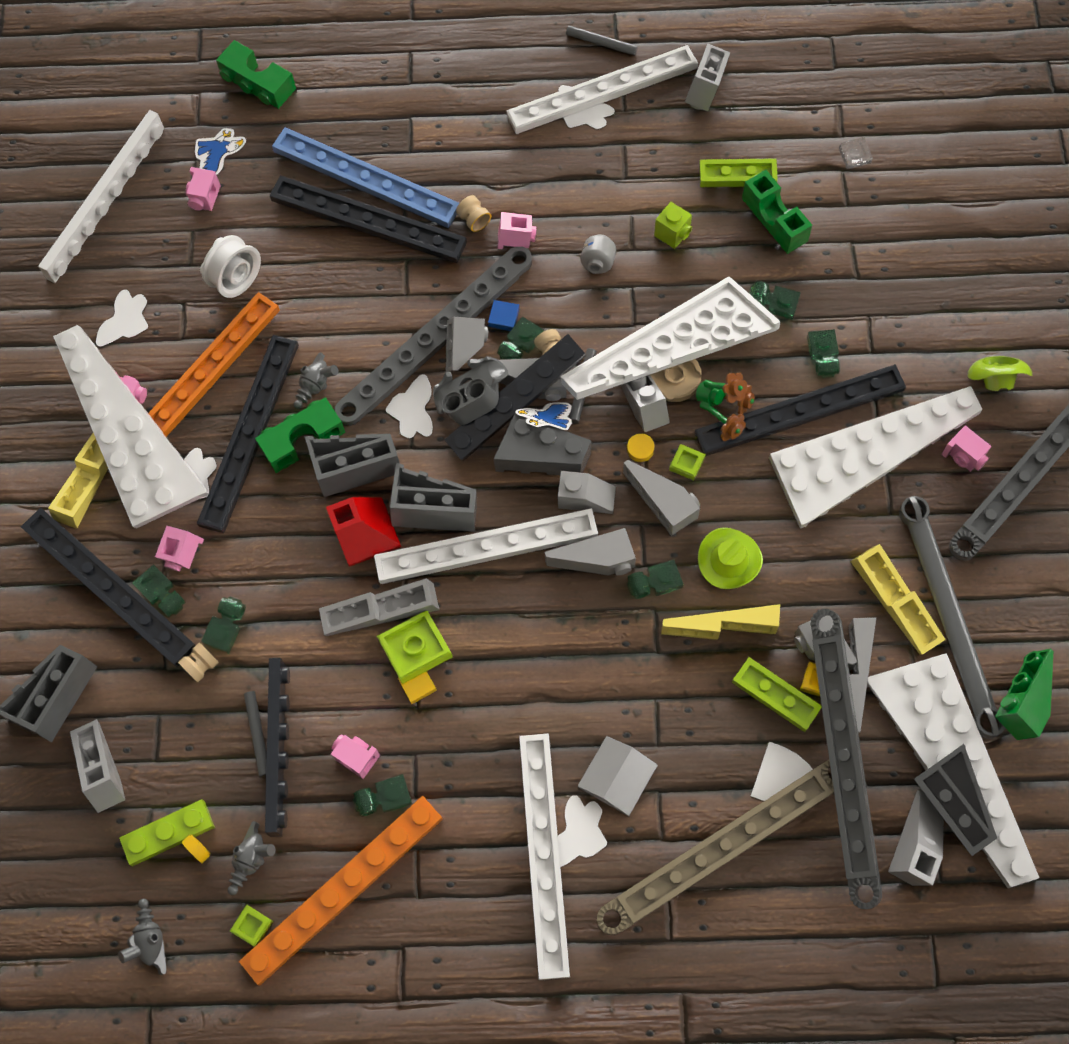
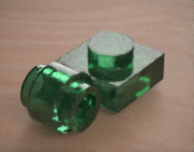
[749,281,801,320]
[497,317,544,360]
[807,329,840,378]
[627,559,684,599]
[132,564,186,617]
[201,596,246,654]
[352,774,412,817]

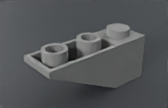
[621,375,670,432]
[888,790,944,886]

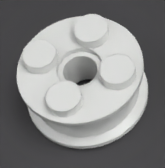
[200,235,261,298]

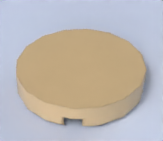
[650,359,701,402]

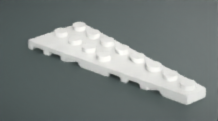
[560,277,780,400]
[53,325,209,528]
[769,386,982,529]
[867,653,1039,888]

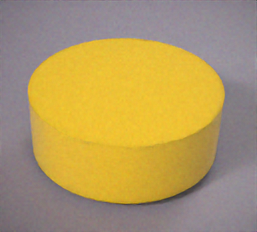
[627,434,655,462]
[182,835,210,863]

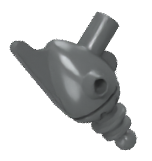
[294,352,338,409]
[227,821,276,895]
[118,899,167,975]

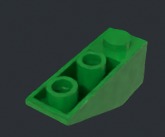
[995,648,1054,740]

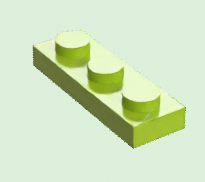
[699,159,778,187]
[732,657,822,732]
[120,799,215,866]

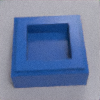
[488,300,520,332]

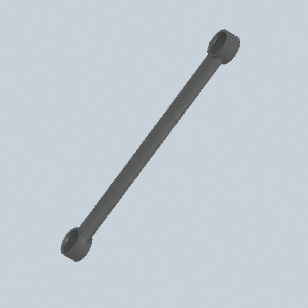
[899,496,1005,739]

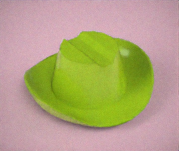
[967,356,1032,391]
[698,528,763,589]

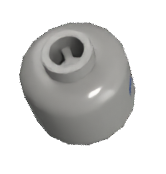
[580,234,616,274]

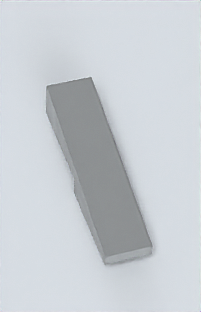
[319,578,440,636]
[848,618,876,734]

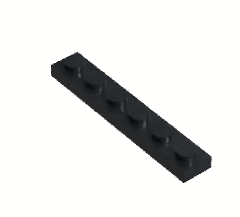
[444,334,586,461]
[265,658,290,837]

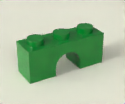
[216,40,296,109]
[742,170,813,254]
[255,397,346,473]

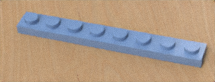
[272,127,459,228]

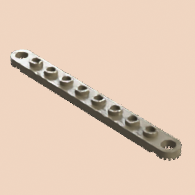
[597,760,834,935]

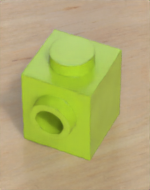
[654,202,692,249]

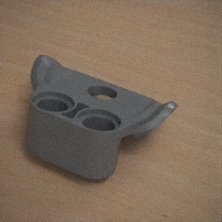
[433,356,508,425]

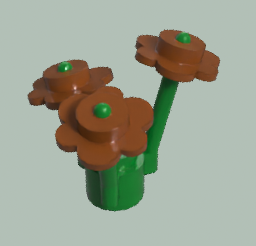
[696,373,755,441]

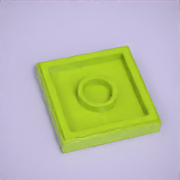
[377,610,453,684]

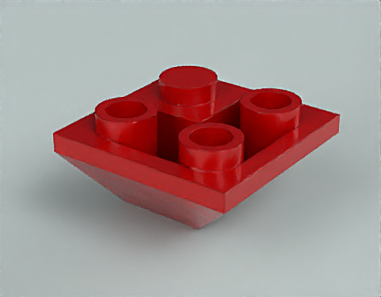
[326,497,401,567]

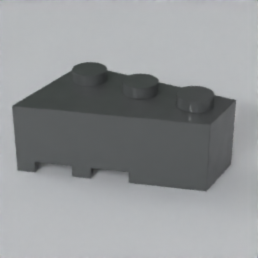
[494,412,591,475]
[305,434,400,497]
[390,462,477,532]
[0,645,97,742]
[914,744,997,856]

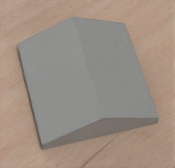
[578,736,658,817]

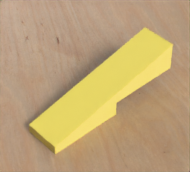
[48,433,108,529]
[850,544,945,655]
[661,604,780,640]

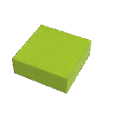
[669,444,706,481]
[230,905,273,947]

